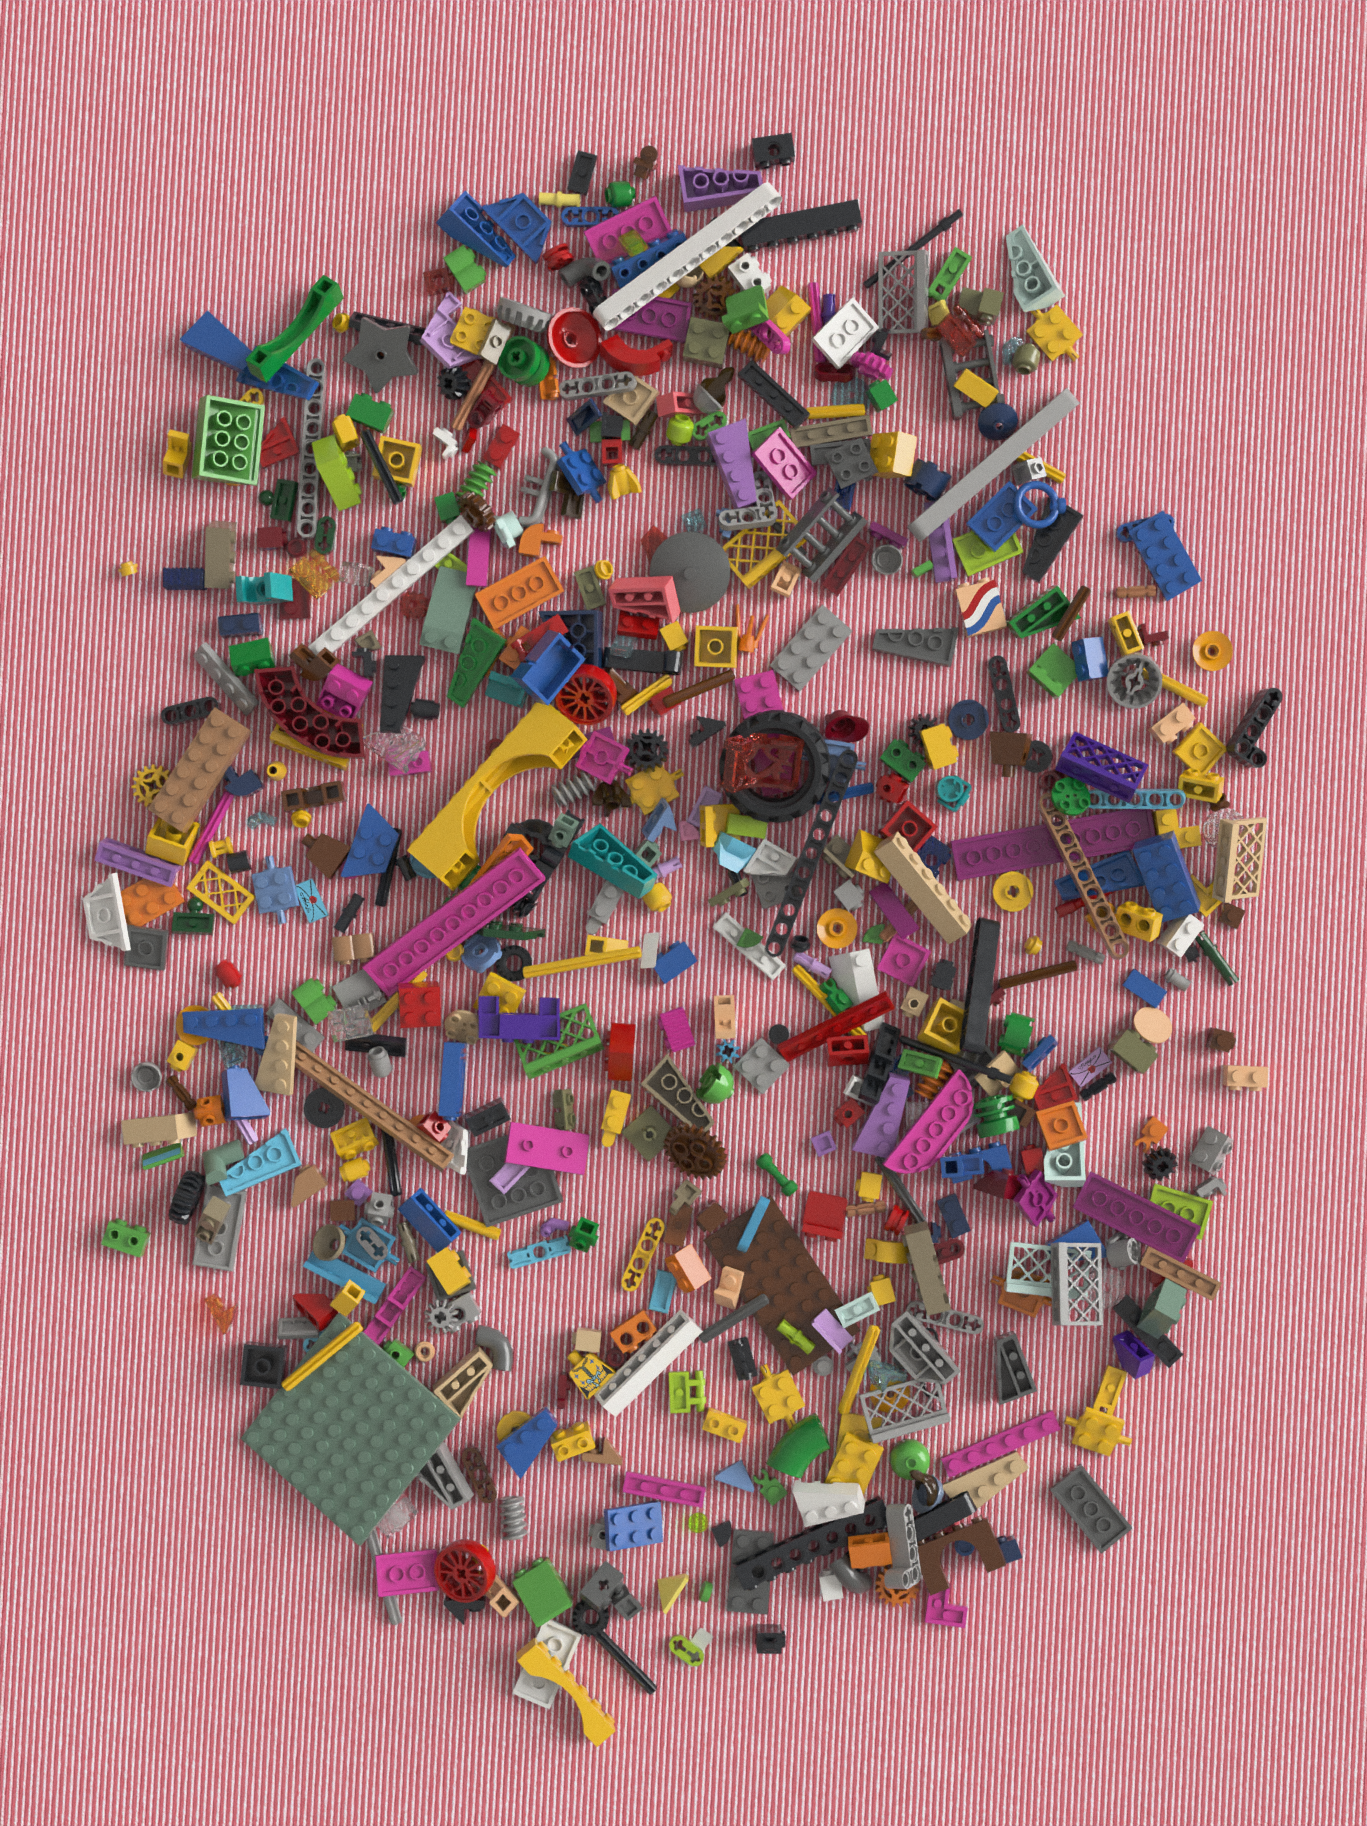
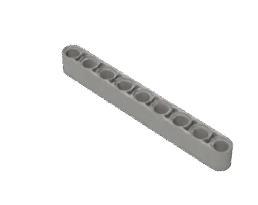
[297,358,327,540]

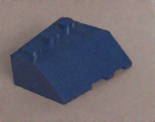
[538,610,603,669]

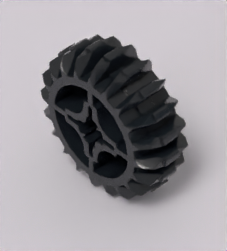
[168,1170,205,1225]

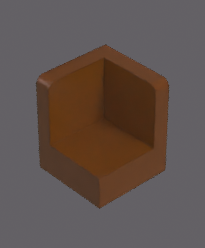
[1007,1098,1036,1128]
[330,1199,357,1221]

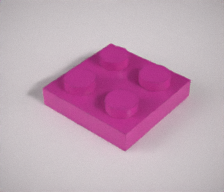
[876,933,931,987]

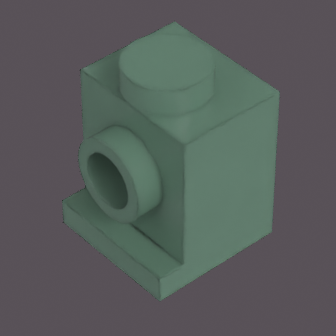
[548,813,579,848]
[633,840,662,868]

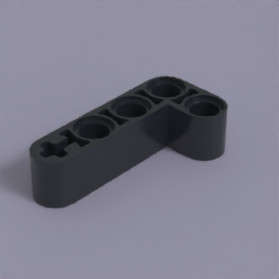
[602,647,683,675]
[1226,688,1282,768]

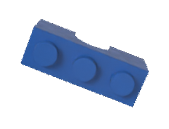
[949,1141,1012,1184]

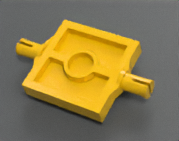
[1026,304,1083,362]
[624,765,685,816]
[751,1363,805,1429]
[1064,1406,1132,1457]

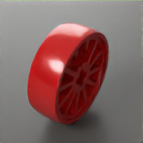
[555,664,617,725]
[434,1539,496,1603]

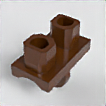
[633,145,658,179]

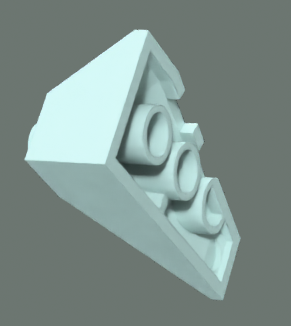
[1006,225,1065,312]
[1043,1102,1086,1187]

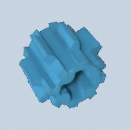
[716,1039,740,1063]

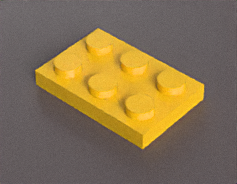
[823,1432,884,1495]

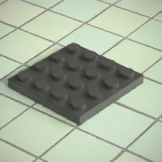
[466,1124,564,1228]

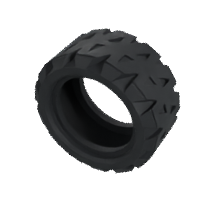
[719,710,830,823]

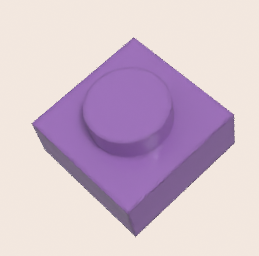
[810,1130,837,1157]
[344,1179,373,1207]

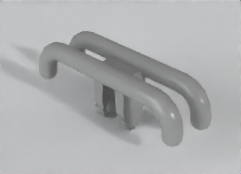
[518,447,560,527]

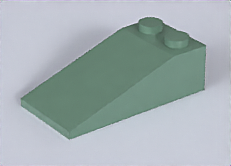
[419,566,477,654]

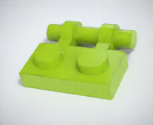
[669,1370,706,1413]

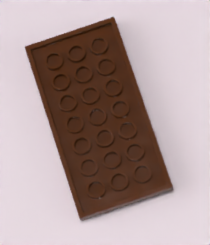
[703,1195,860,1376]

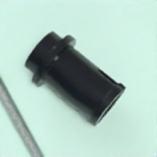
[395,855,417,882]

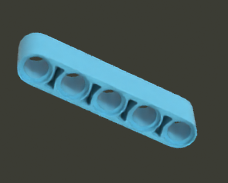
[1089,788,1186,809]

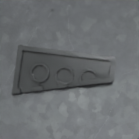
[872,627,959,667]

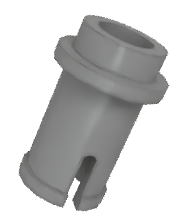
[1164,968,1191,992]

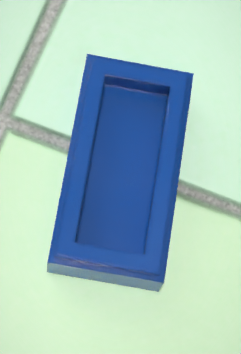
[1122,969,1167,1008]

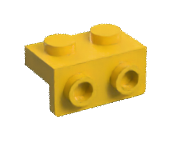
[550,1421,596,1462]

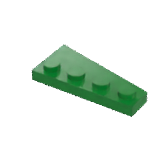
[446,618,507,708]

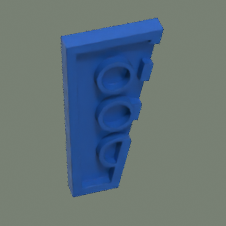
[1054,850,1146,901]

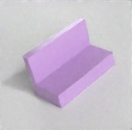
[811,1308,853,1354]

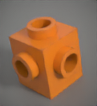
[194,1094,226,1127]

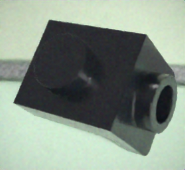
[871,327,892,361]
[352,648,377,678]

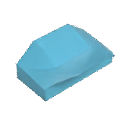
[712,831,757,873]

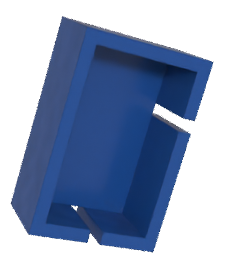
[511,630,585,706]

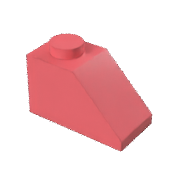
[656,392,703,418]

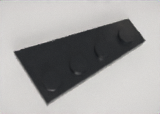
[1022,497,1083,584]
[380,655,426,734]

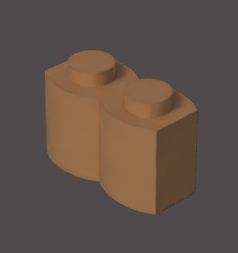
[332,933,376,965]

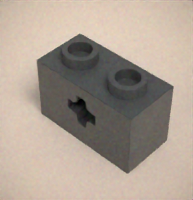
[579,1561,625,1613]

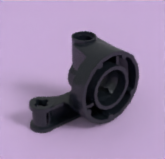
[503,809,585,904]

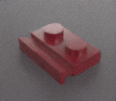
[280,578,311,620]

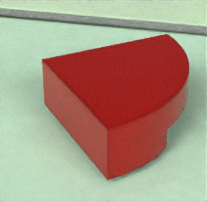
[461,426,477,454]

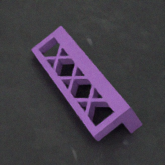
[924,502,957,583]
[94,837,182,887]

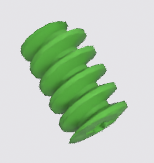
[455,460,497,498]

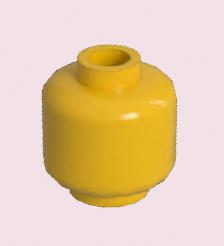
[642,882,672,913]
[1009,1070,1039,1102]

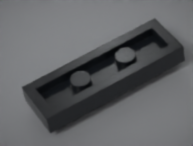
[345,1031,407,1057]

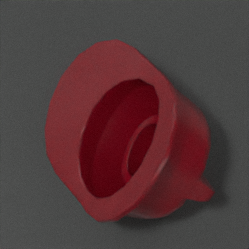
[824,710,870,742]

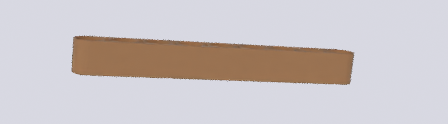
[1037,793,1129,960]

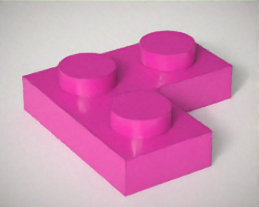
[924,1583,968,1628]

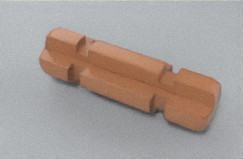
[1116,585,1156,598]
[846,1200,886,1217]

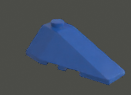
[436,191,516,268]

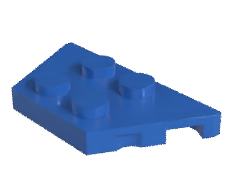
[482,193,552,264]
[341,803,400,878]

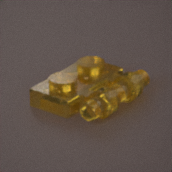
[289,549,342,600]

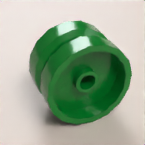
[498,336,550,387]

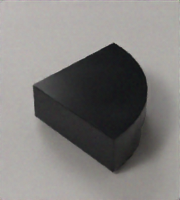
[711,1520,732,1548]

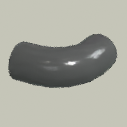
[558,257,611,288]
[475,1325,513,1372]
[829,1555,872,1594]

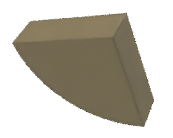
[354,630,382,651]

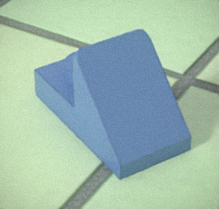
[641,798,677,842]

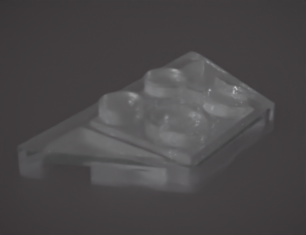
[363,725,427,773]

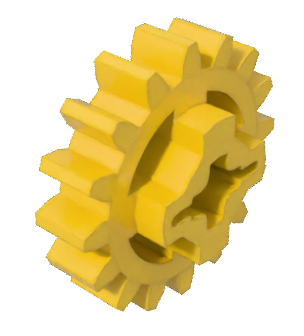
[131,764,171,807]

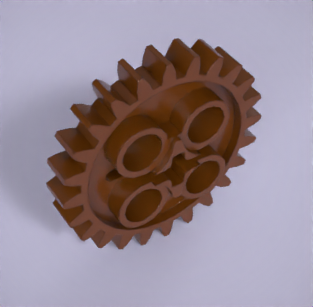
[663,1123,727,1180]

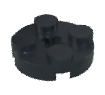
[303,1088,345,1128]

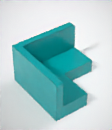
[485,671,528,709]

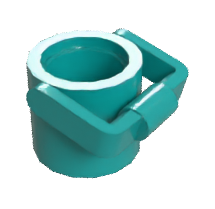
[935,775,972,812]

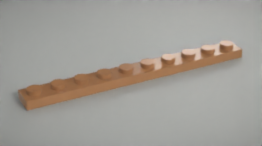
[295,1041,455,1172]

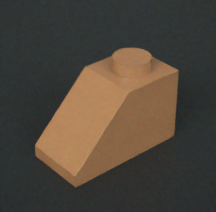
[291,1164,329,1208]

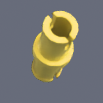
[539,191,580,208]

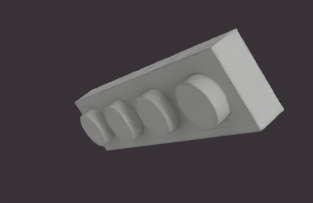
[193,642,259,716]

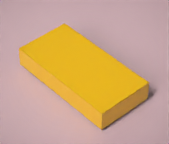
[954,368,999,408]

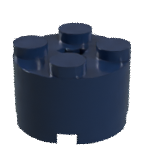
[903,458,952,503]

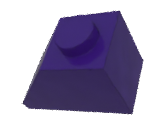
[1112,1330,1155,1379]

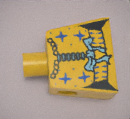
[566,1349,616,1400]

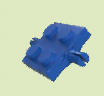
[556,441,606,504]

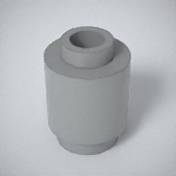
[368,1046,393,1078]

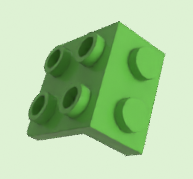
[722,285,769,334]

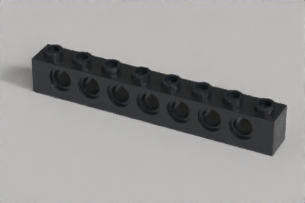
[732,1496,887,1591]

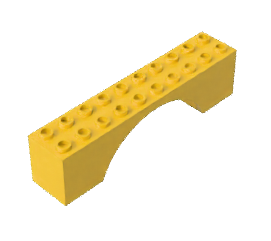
[407,702,588,892]

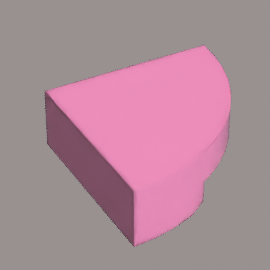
[679,821,700,841]

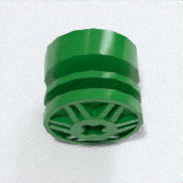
[973,1094,1020,1138]

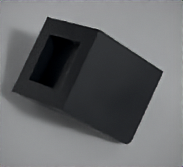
[601,412,623,439]

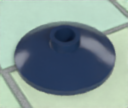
[978,403,1018,440]

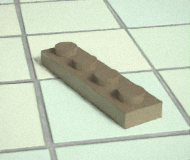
[789,415,873,449]

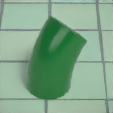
[766,1413,830,1478]

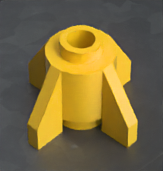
[607,464,642,500]

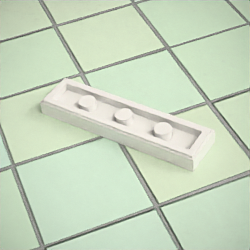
[713,912,786,980]

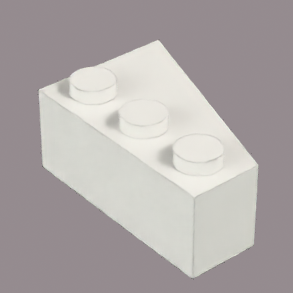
[793,1480,865,1527]

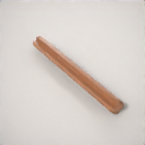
[451,322,516,431]

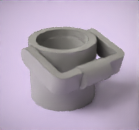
[1106,1232,1141,1270]

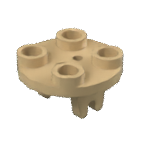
[444,1009,480,1045]

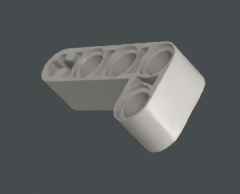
[884,1504,921,1589]

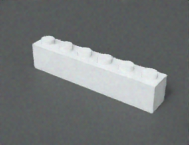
[594,1309,703,1417]

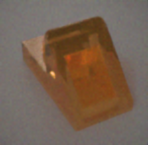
[204,1294,238,1335]

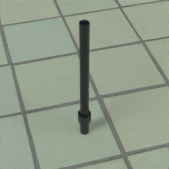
[863,209,963,289]
[899,1035,1014,1084]

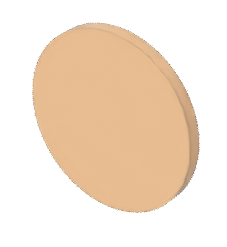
[1133,1007,1172,1044]

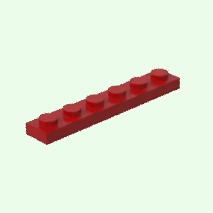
[778,991,895,1062]

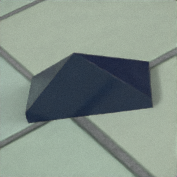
[566,398,602,436]

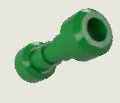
[756,1153,798,1197]

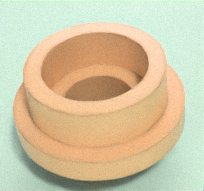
[415,1341,435,1362]

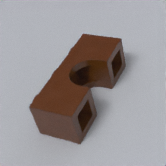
[281,780,347,813]

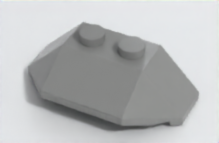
[889,1310,961,1385]

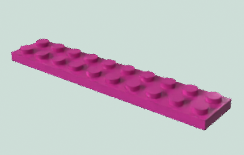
[362,847,546,997]

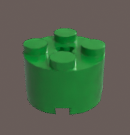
[998,1012,1035,1057]

